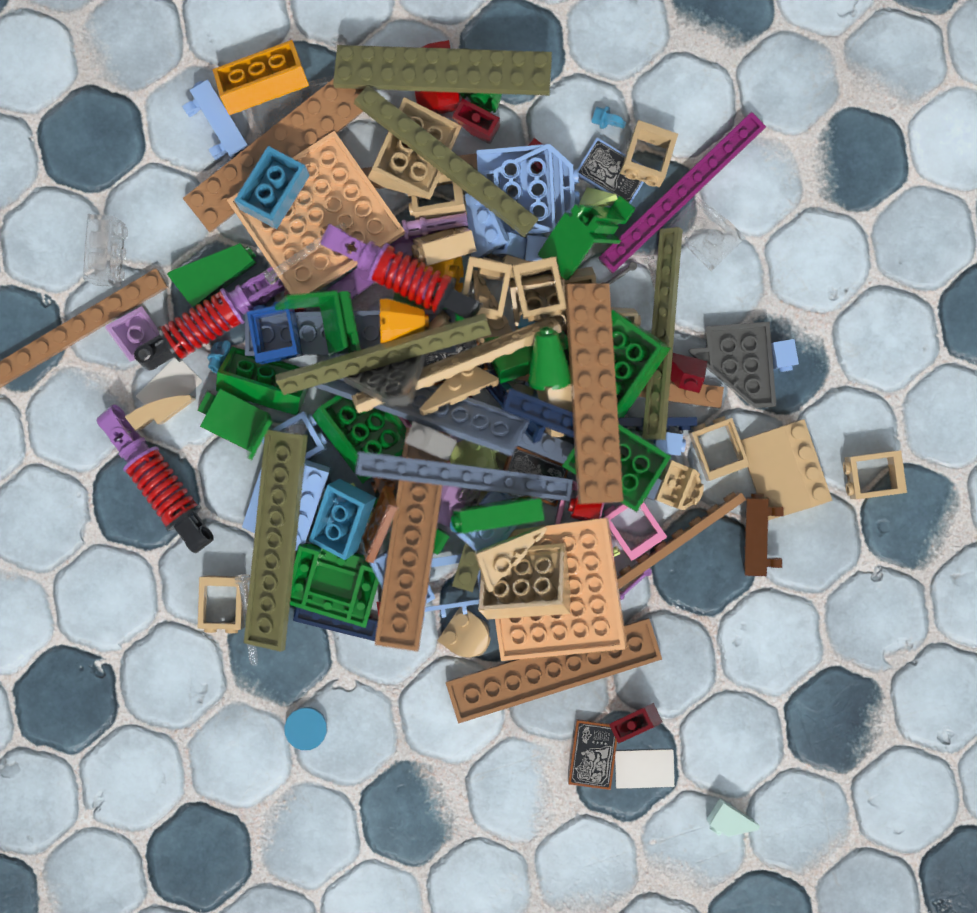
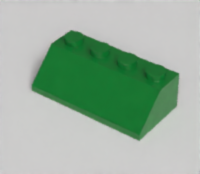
[216,346,308,416]

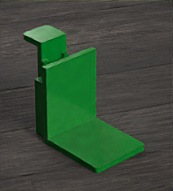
[538,196,635,280]
[275,291,361,357]
[197,388,272,460]

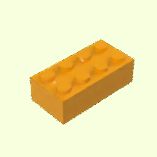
[212,40,309,115]

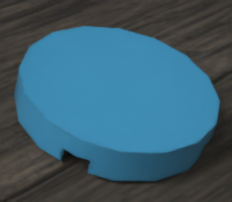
[284,707,327,750]

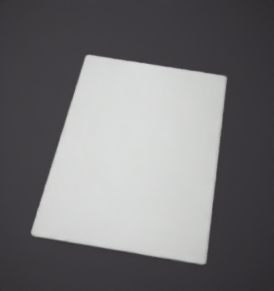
[136,357,202,405]
[615,749,675,788]

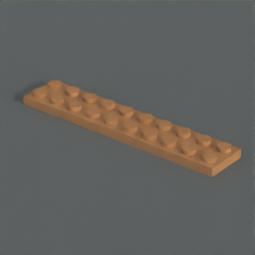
[183,79,364,233]
[565,284,623,504]
[375,427,451,652]
[446,618,662,724]

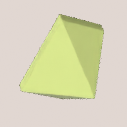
[579,187,618,207]

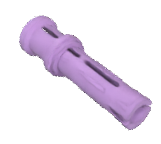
[402,212,468,239]

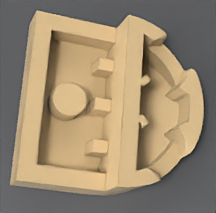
[654,460,704,510]
[437,607,491,658]

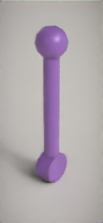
[619,568,652,600]

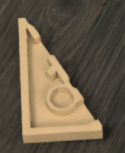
[473,270,513,344]
[420,366,499,416]
[474,524,547,592]

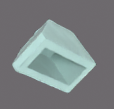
[706,798,760,837]

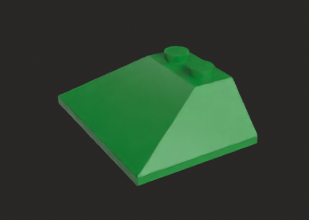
[290,544,379,628]

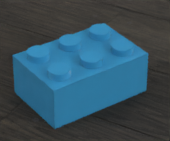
[234,146,310,230]
[309,479,376,560]

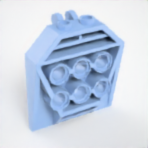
[476,144,580,235]

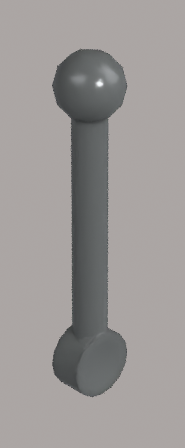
[601,262,637,285]

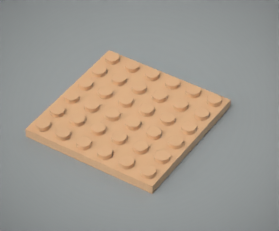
[227,131,405,295]
[495,518,627,661]

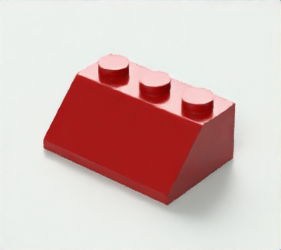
[415,40,460,114]

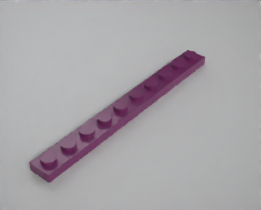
[598,112,766,274]

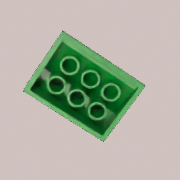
[611,310,671,419]
[312,395,407,484]
[562,424,671,512]

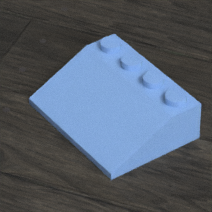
[242,459,330,551]

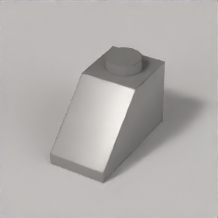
[405,422,457,461]

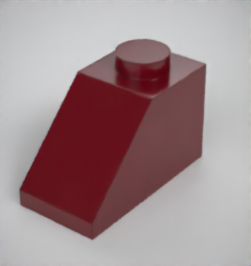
[452,98,500,144]
[670,353,707,393]
[609,703,663,744]

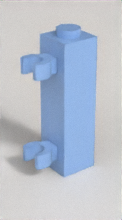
[182,79,248,160]

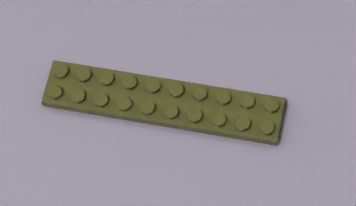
[333,45,552,96]
[244,430,308,652]

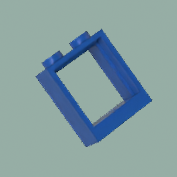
[247,301,303,364]

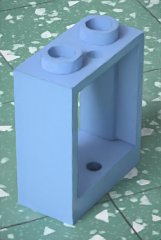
[262,411,328,460]

